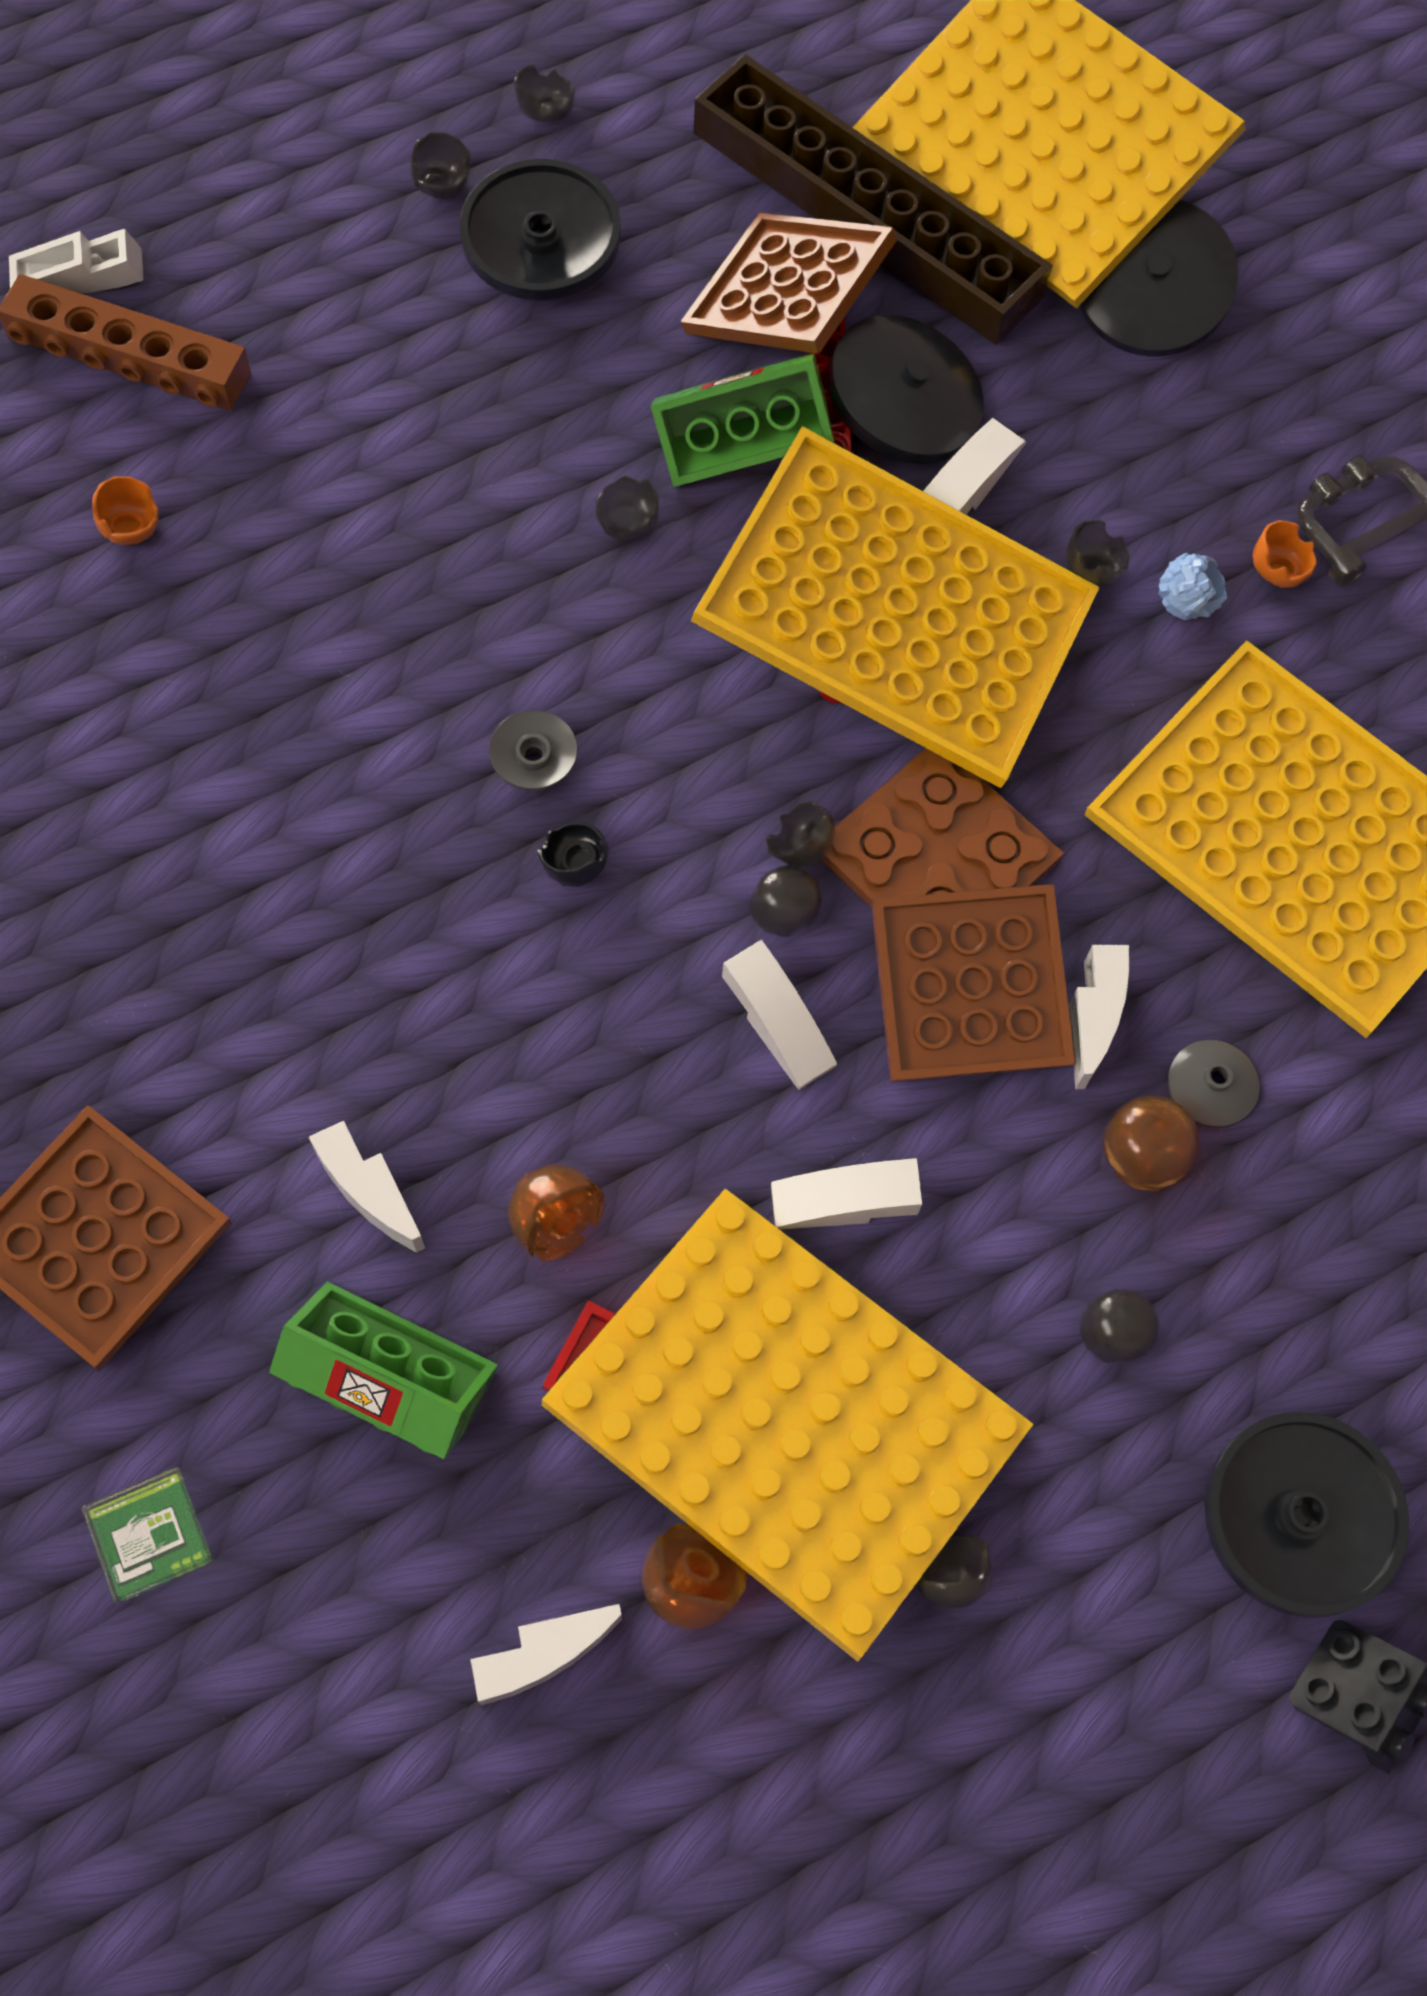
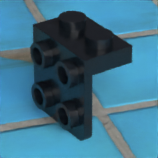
[1289,1620,1427,1774]

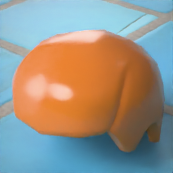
[92,476,159,546]
[1252,520,1317,588]

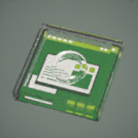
[81,1466,214,1604]

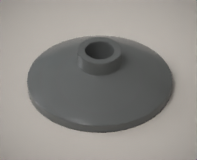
[489,710,577,791]
[1167,1040,1260,1128]

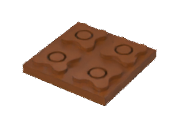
[681,212,897,354]
[813,748,1064,908]
[871,884,1075,1083]
[0,1105,232,1372]

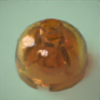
[1103,1095,1199,1191]
[507,1164,605,1262]
[641,1524,747,1630]

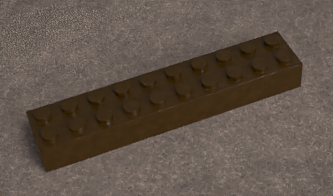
[693,54,1053,345]

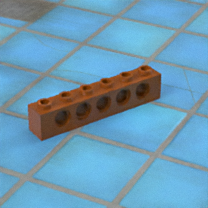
[0,273,251,411]

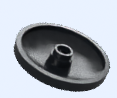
[460,159,621,300]
[1079,200,1238,357]
[827,315,984,464]
[1204,1412,1409,1618]

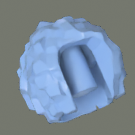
[1158,552,1227,620]

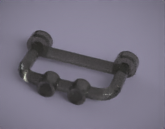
[1297,455,1427,588]

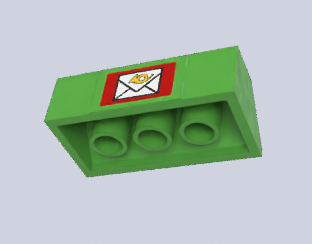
[650,353,834,487]
[269,1282,498,1459]

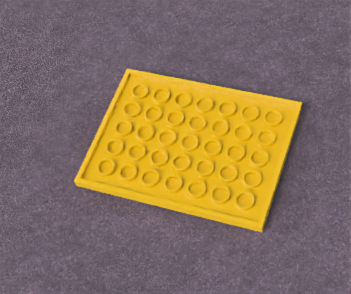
[852,0,1245,309]
[691,426,1100,788]
[1084,640,1427,1038]
[541,1188,1033,1662]

